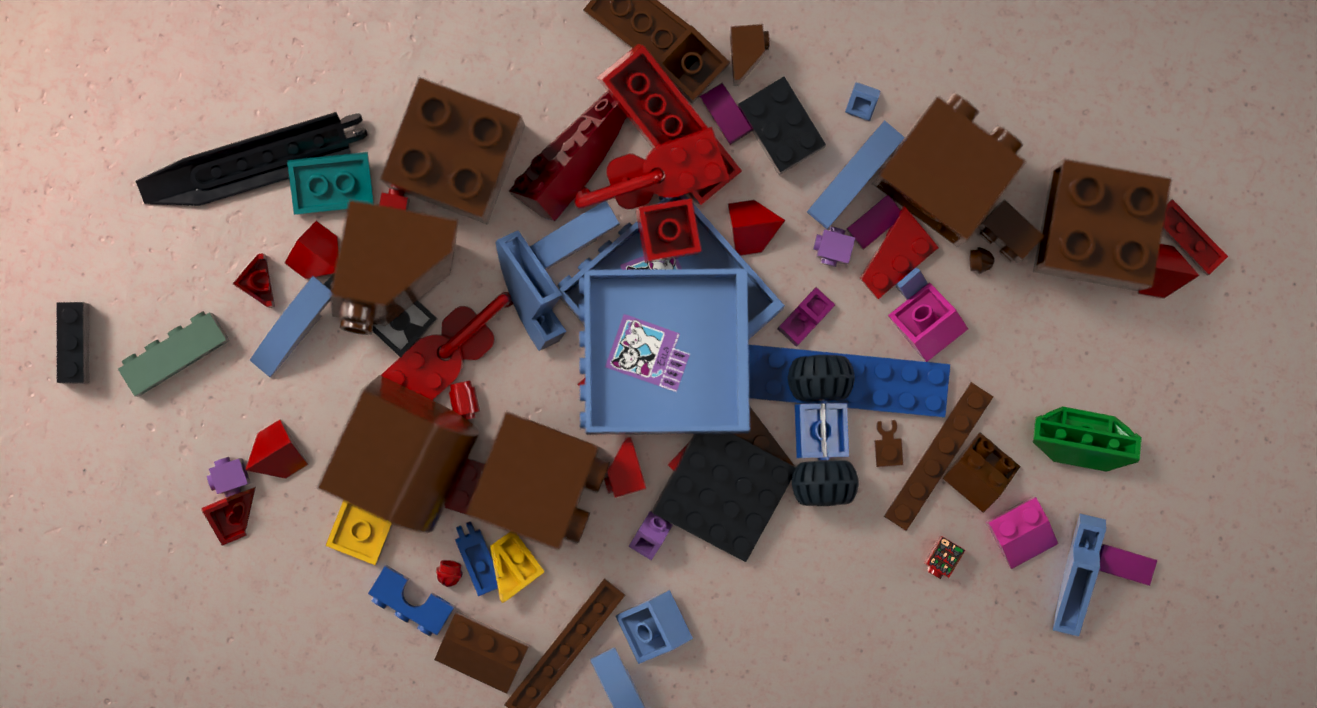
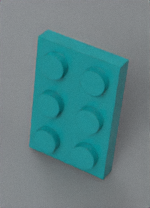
[287,152,374,215]

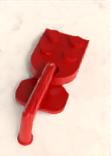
[575,127,730,209]
[381,292,513,400]

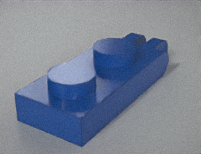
[455,521,498,596]

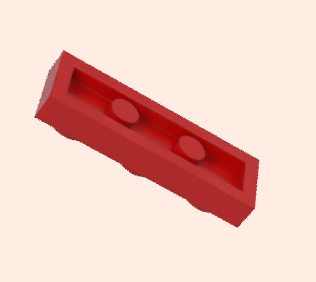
[1163,199,1228,276]

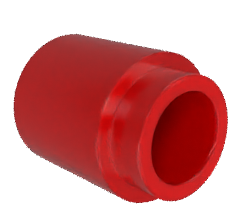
[449,381,480,420]

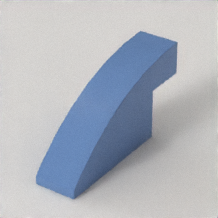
[807,120,905,229]
[530,201,620,270]
[496,230,566,351]
[250,276,331,378]
[1053,514,1106,636]
[590,647,645,708]

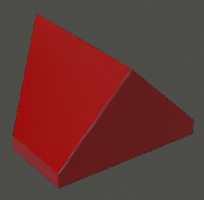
[728,200,785,256]
[284,221,339,279]
[1137,244,1200,299]
[232,253,275,308]
[245,419,309,479]
[201,487,256,546]

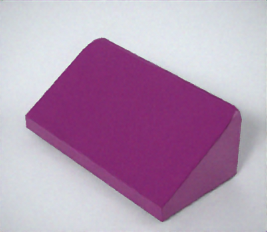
[846,195,900,249]

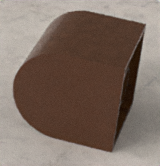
[317,375,480,532]

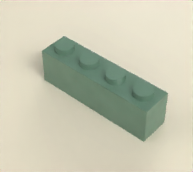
[118,311,230,397]

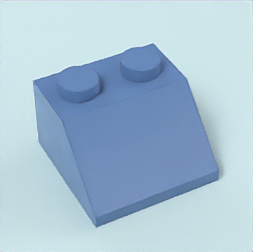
[616,590,693,664]

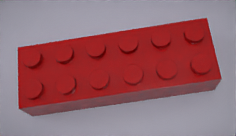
[597,44,742,205]

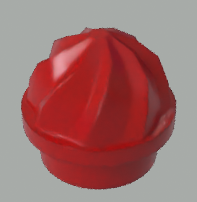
[436,560,463,587]

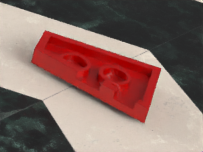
[860,206,939,299]

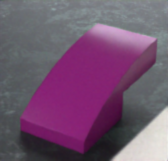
[700,83,752,145]
[777,287,835,347]
[1099,544,1157,586]

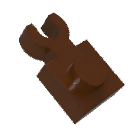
[874,420,903,467]

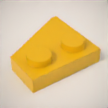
[490,531,544,603]

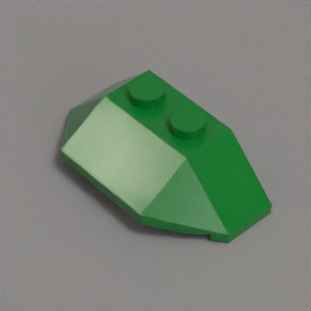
[1033,406,1142,472]

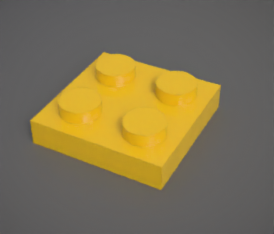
[325,501,392,565]

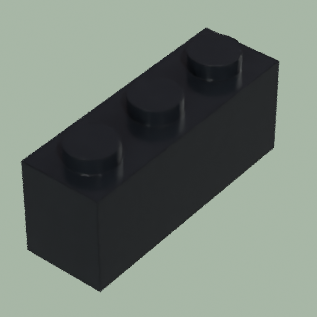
[56,302,89,384]

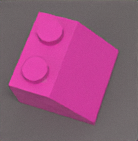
[888,282,968,362]
[986,497,1058,569]

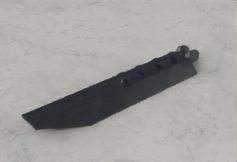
[135,112,368,206]

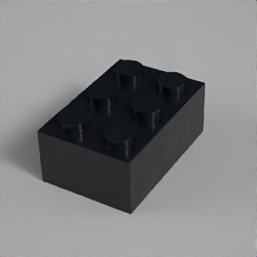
[738,76,826,175]

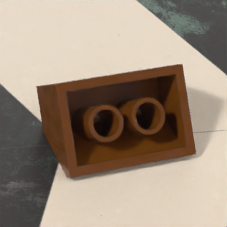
[434,611,530,694]

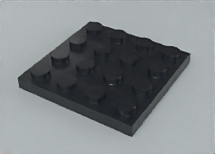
[651,433,796,562]

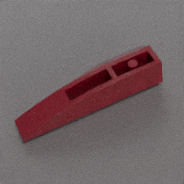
[509,91,627,221]

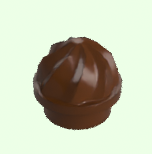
[970,247,995,274]

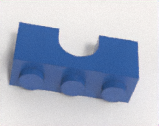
[368,565,455,636]

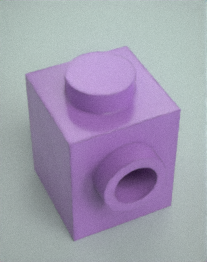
[813,226,855,267]
[207,457,251,497]
[629,511,673,560]

